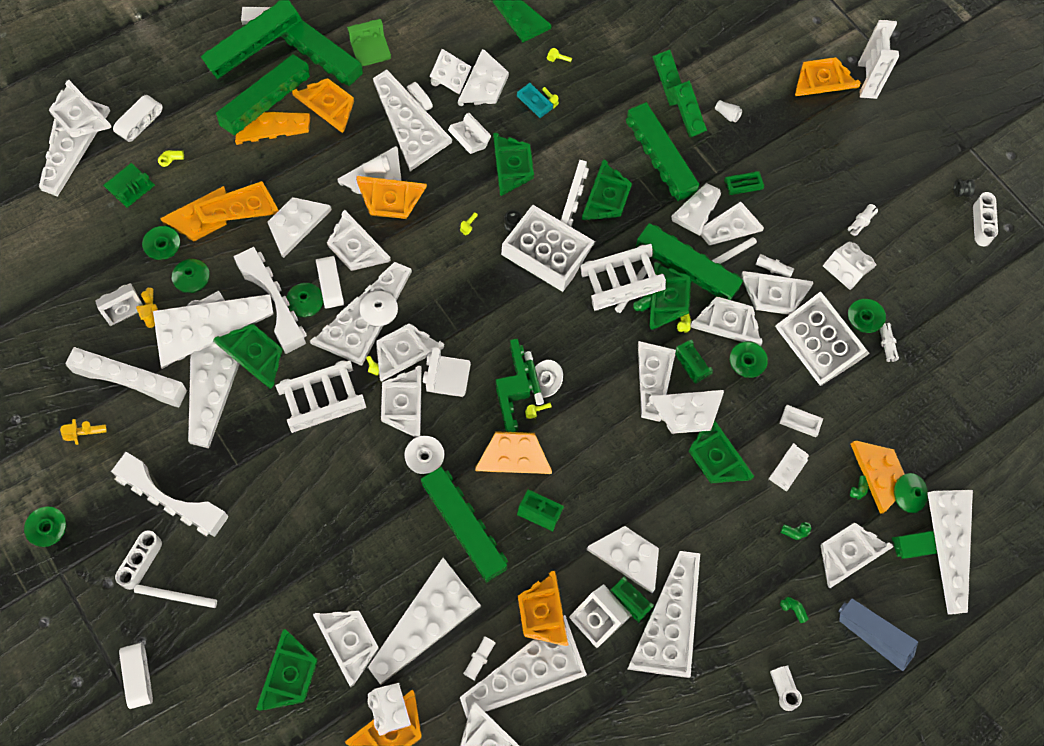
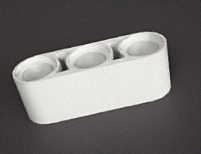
[113,95,163,142]
[973,192,998,246]
[316,256,344,309]
[115,531,162,590]
[119,643,153,709]

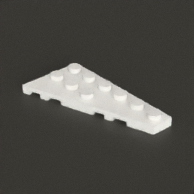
[373,70,452,171]
[310,262,412,366]
[153,294,273,369]
[188,343,240,448]
[627,551,700,678]
[368,558,481,685]

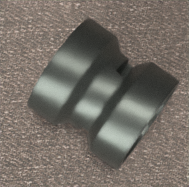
[504,209,523,233]

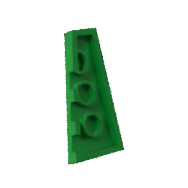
[492,0,551,43]

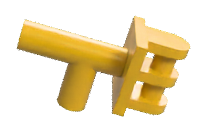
[136,288,158,328]
[60,419,107,445]

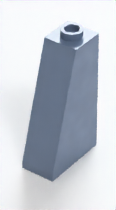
[839,599,918,671]

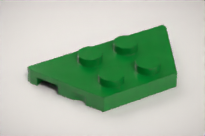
[493,133,534,196]
[582,159,632,220]
[650,262,691,330]
[213,324,283,389]
[689,420,755,483]
[256,629,318,711]

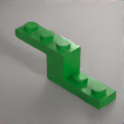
[652,50,707,137]
[496,339,533,432]

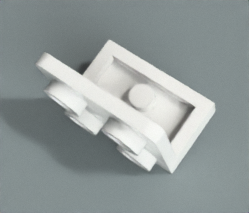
[823,242,876,290]
[423,348,471,397]

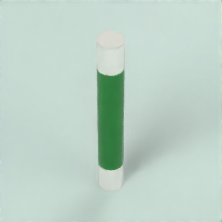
[524,351,544,405]

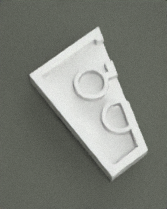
[671,183,721,236]
[700,202,764,245]

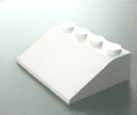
[501,205,595,292]
[775,292,870,386]

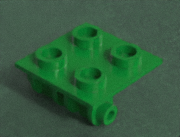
[103,163,155,208]

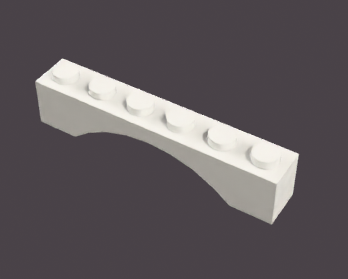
[233,247,307,354]
[65,347,187,408]
[111,452,228,537]

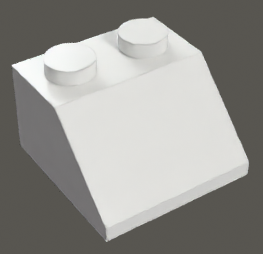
[95,283,143,326]
[569,584,632,648]

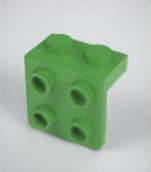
[347,19,391,66]

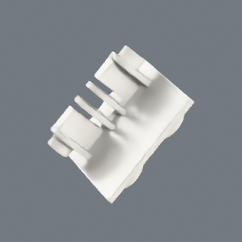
[430,49,471,94]

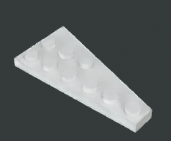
[39,90,110,197]
[927,490,973,614]
[460,615,587,719]

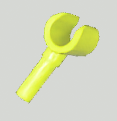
[547,48,572,62]
[542,87,559,109]
[460,212,478,235]
[366,356,379,375]
[525,403,551,419]

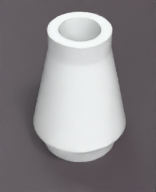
[715,100,742,122]
[362,155,391,174]

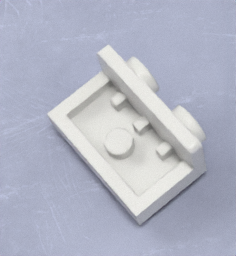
[448,113,491,154]
[368,683,411,736]

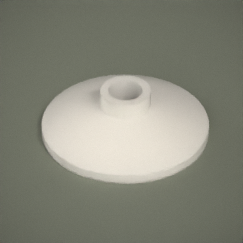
[360,291,398,326]
[532,360,563,398]
[405,436,444,474]

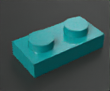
[517,83,553,118]

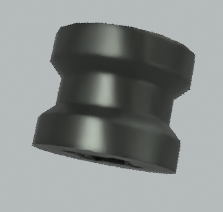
[954,179,975,197]

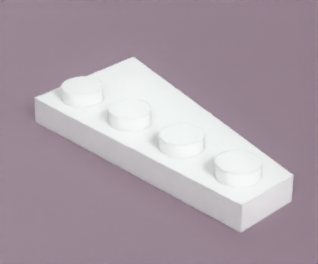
[561,160,589,227]
[638,341,676,422]

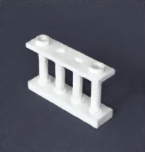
[858,20,899,99]
[580,244,666,311]
[276,360,366,433]

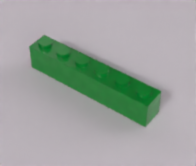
[200,0,302,80]
[279,20,363,86]
[216,54,310,136]
[626,102,699,201]
[636,223,743,300]
[421,467,508,583]

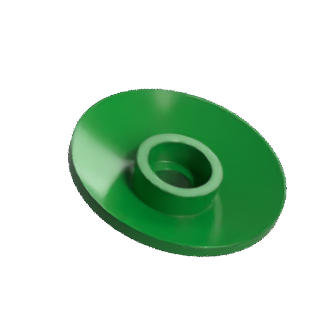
[142,226,180,260]
[172,259,210,293]
[286,283,324,318]
[848,299,886,333]
[730,342,768,378]
[894,473,928,513]
[24,507,66,547]

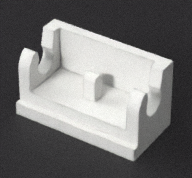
[769,443,809,491]

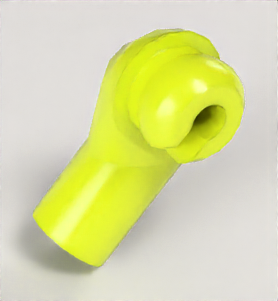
[158,150,184,167]
[677,314,691,333]

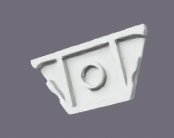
[458,49,509,106]
[49,80,111,137]
[338,146,401,194]
[268,197,332,258]
[327,210,391,271]
[741,271,813,315]
[691,297,762,346]
[376,324,444,382]
[381,366,422,438]
[649,390,724,434]
[821,523,893,588]
[587,526,659,593]
[313,611,379,687]
[460,702,519,746]

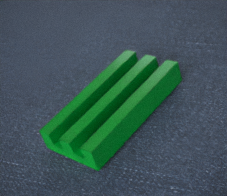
[724,171,764,195]

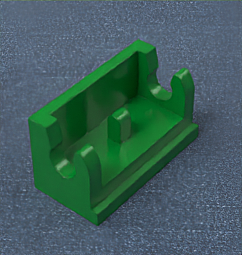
[675,340,713,384]
[517,490,564,532]
[892,531,937,559]
[610,577,654,623]

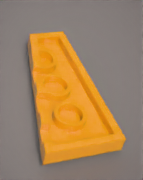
[235,112,311,145]
[194,181,279,223]

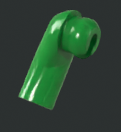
[633,294,652,311]
[850,476,869,500]
[780,522,811,540]
[780,597,809,623]

